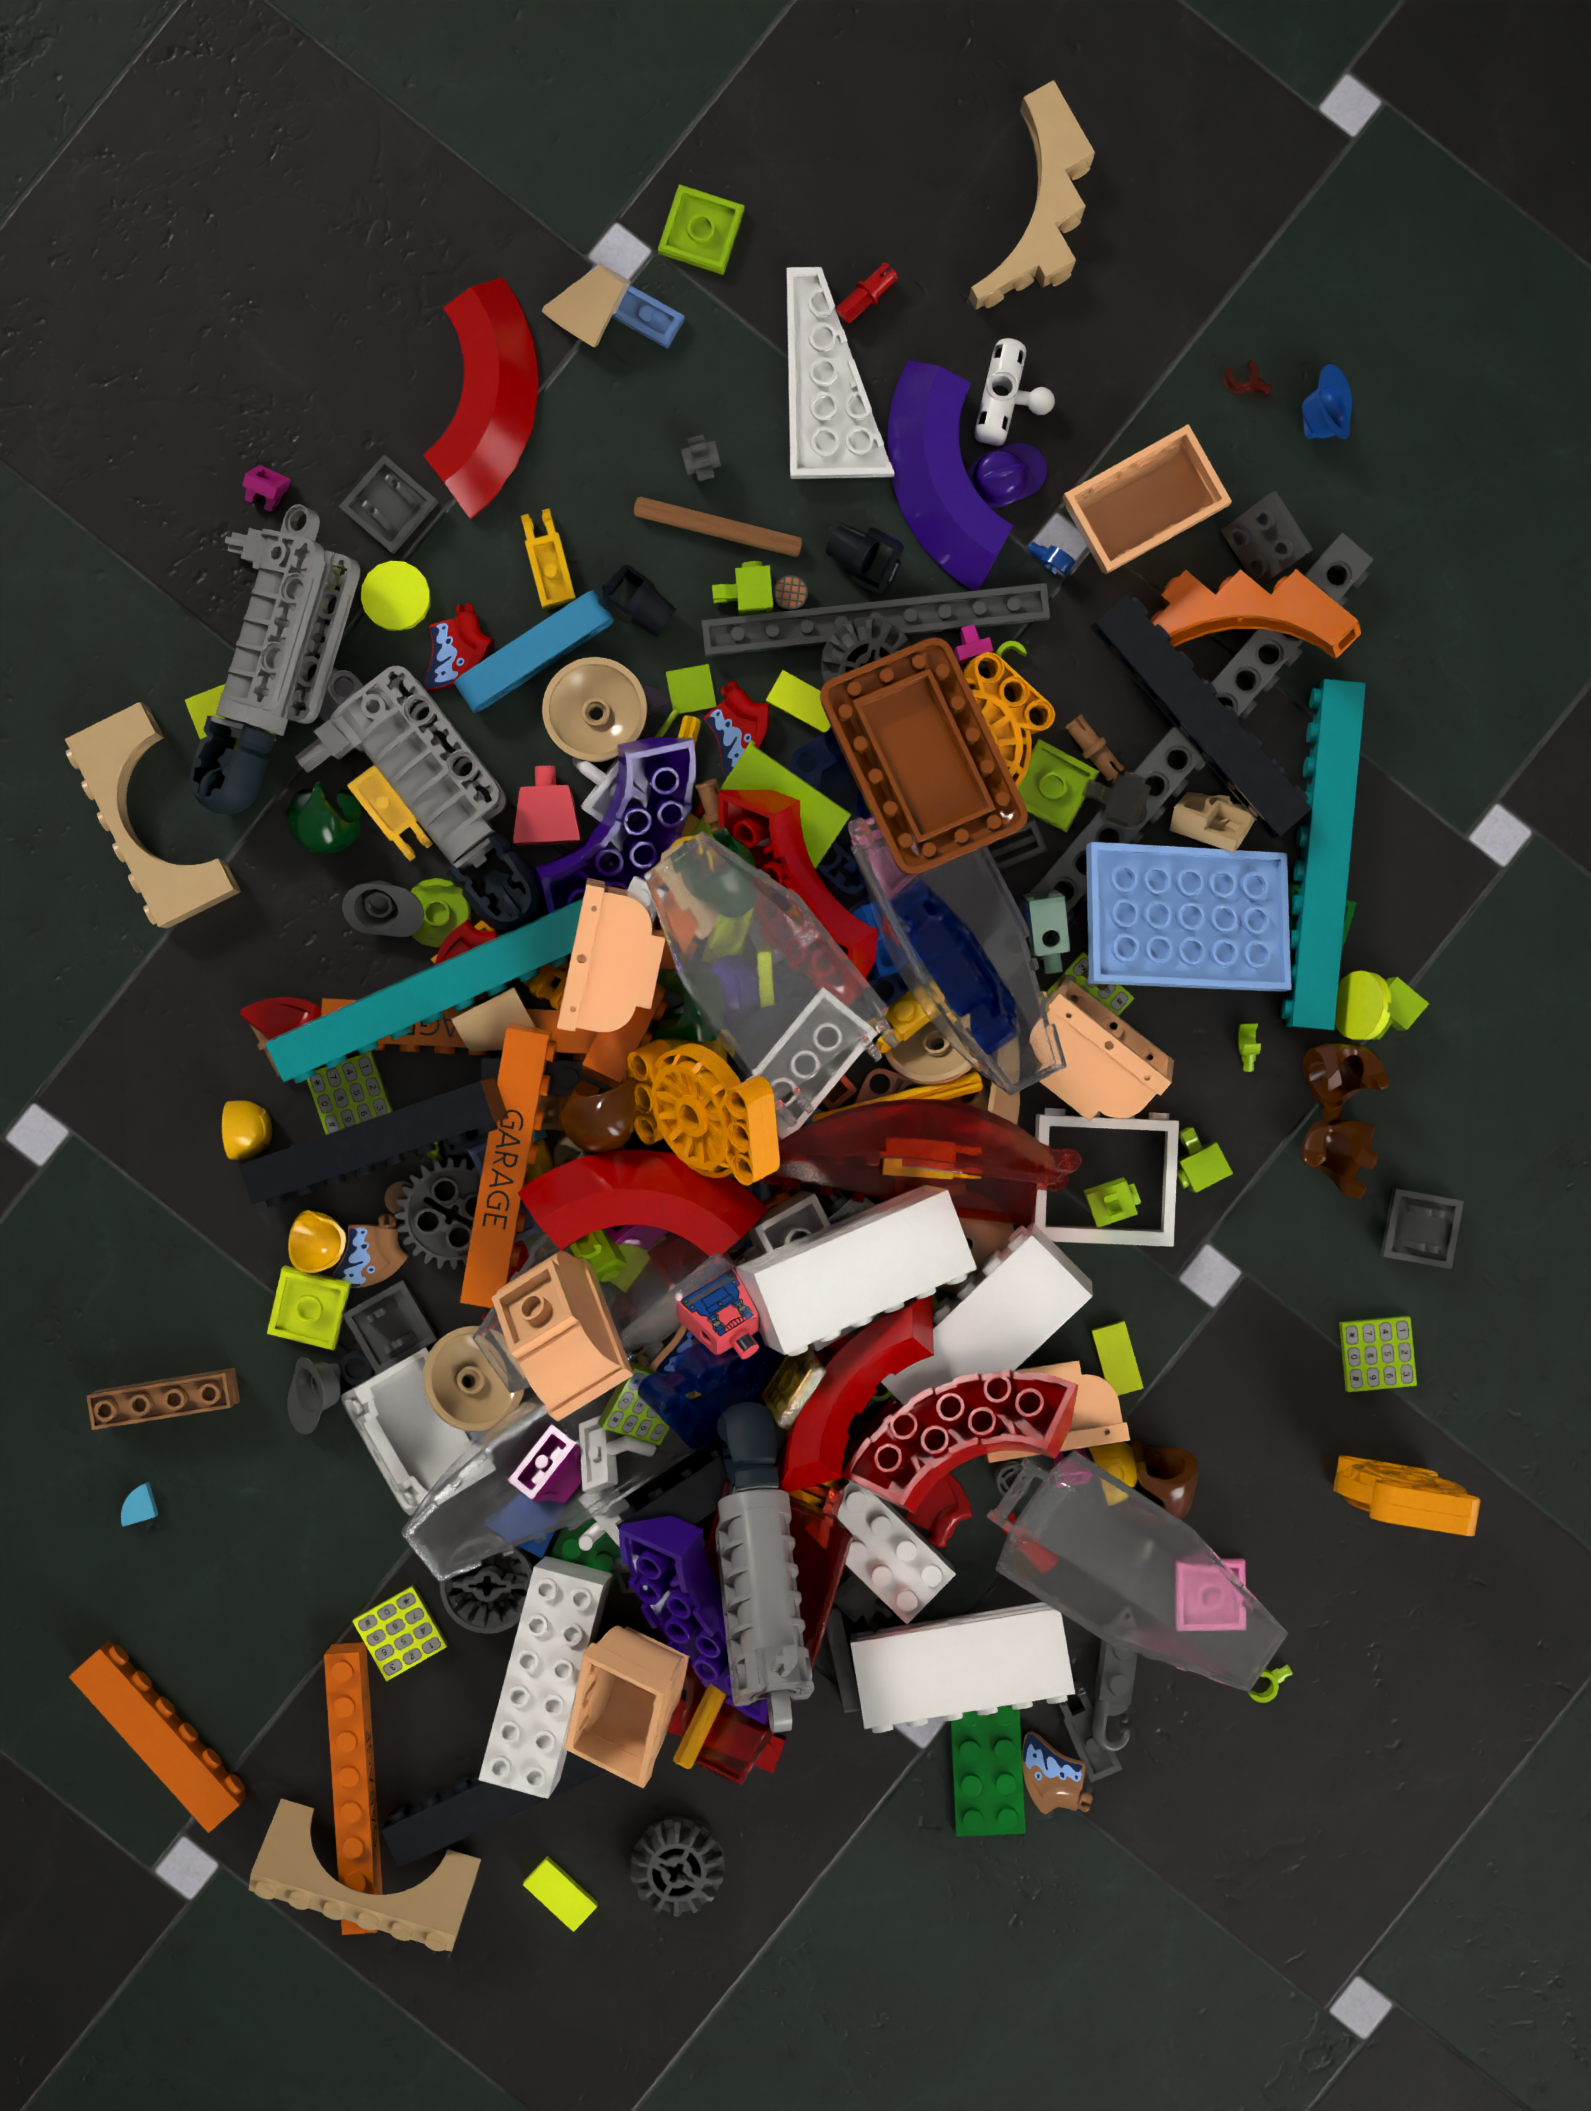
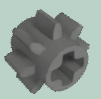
[681,434,721,481]

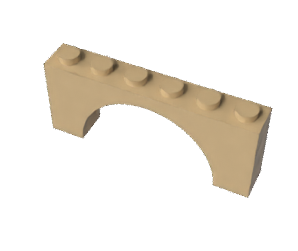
[65,702,241,929]
[249,1799,481,1952]

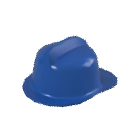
[1302,364,1352,439]

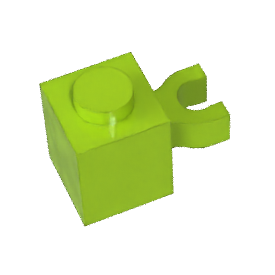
[712,561,773,616]
[1372,977,1429,1040]
[1177,1126,1233,1193]
[1084,1177,1141,1228]
[570,1229,627,1282]

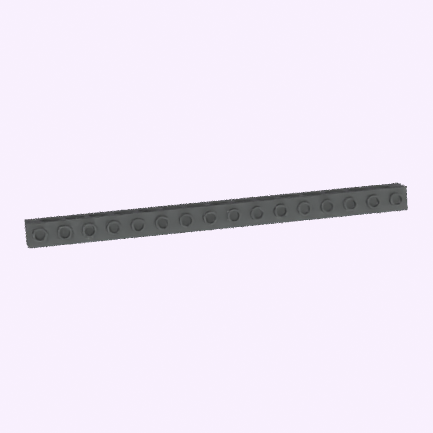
[974,532,1374,983]

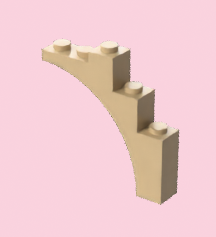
[969,80,1095,310]

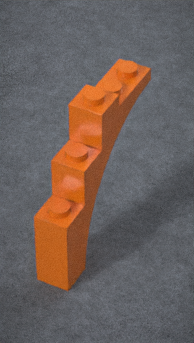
[1150,569,1361,659]

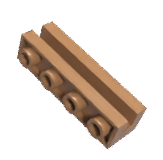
[86,1368,240,1430]

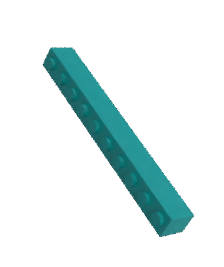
[1281,679,1366,1031]
[265,899,583,1083]

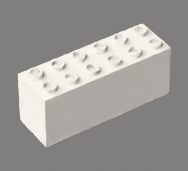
[735,1185,977,1356]
[881,1223,1093,1405]
[479,1556,613,1799]
[850,1600,1075,1733]

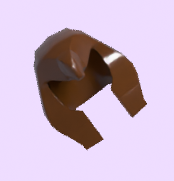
[1302,1043,1390,1122]
[561,1077,636,1154]
[1300,1120,1379,1200]
[1121,1439,1198,1523]

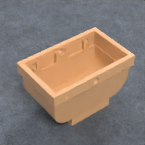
[1062,424,1232,575]
[557,878,666,1032]
[1031,974,1174,1121]
[491,1251,634,1421]
[983,1361,1130,1463]
[565,1626,690,1789]

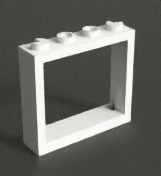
[1031,1108,1179,1247]

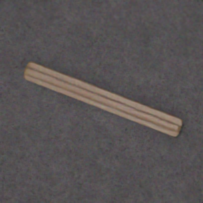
[634,496,802,557]

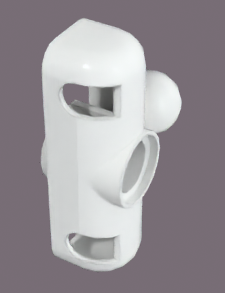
[974,338,1055,446]

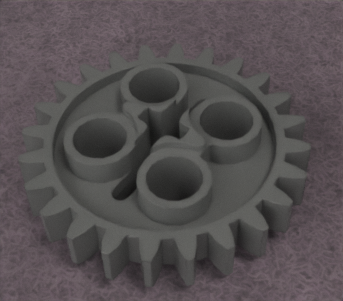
[395,1156,481,1270]

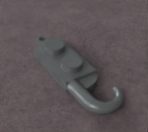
[1092,1608,1140,1752]

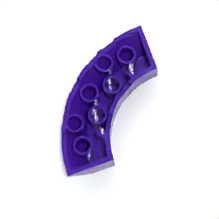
[887,360,1013,591]
[535,737,696,915]
[619,1516,769,1725]

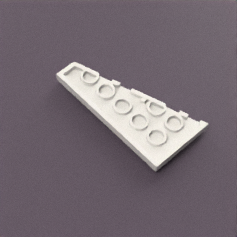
[787,267,895,479]

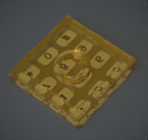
[761,1344,827,1431]

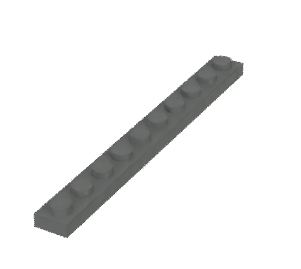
[701,583,1050,657]

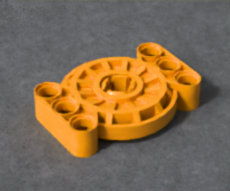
[964,652,1055,788]
[627,1039,780,1186]
[1333,1455,1481,1536]

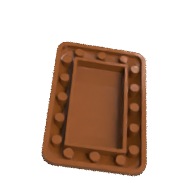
[820,637,1028,876]

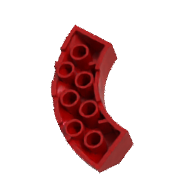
[423,277,539,520]
[718,790,878,1007]
[518,1149,768,1261]
[777,1295,934,1492]
[842,1370,1078,1514]

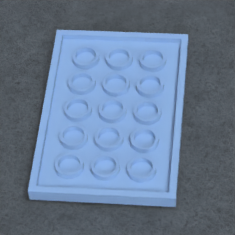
[1086,842,1291,992]

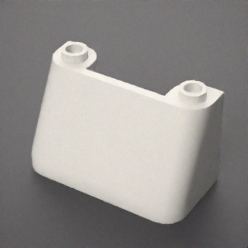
[341,1347,495,1516]

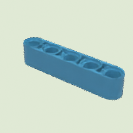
[454,590,615,713]

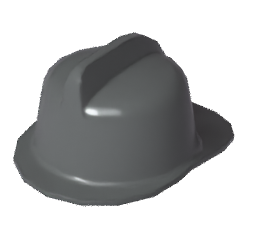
[342,880,425,937]
[287,1357,341,1435]

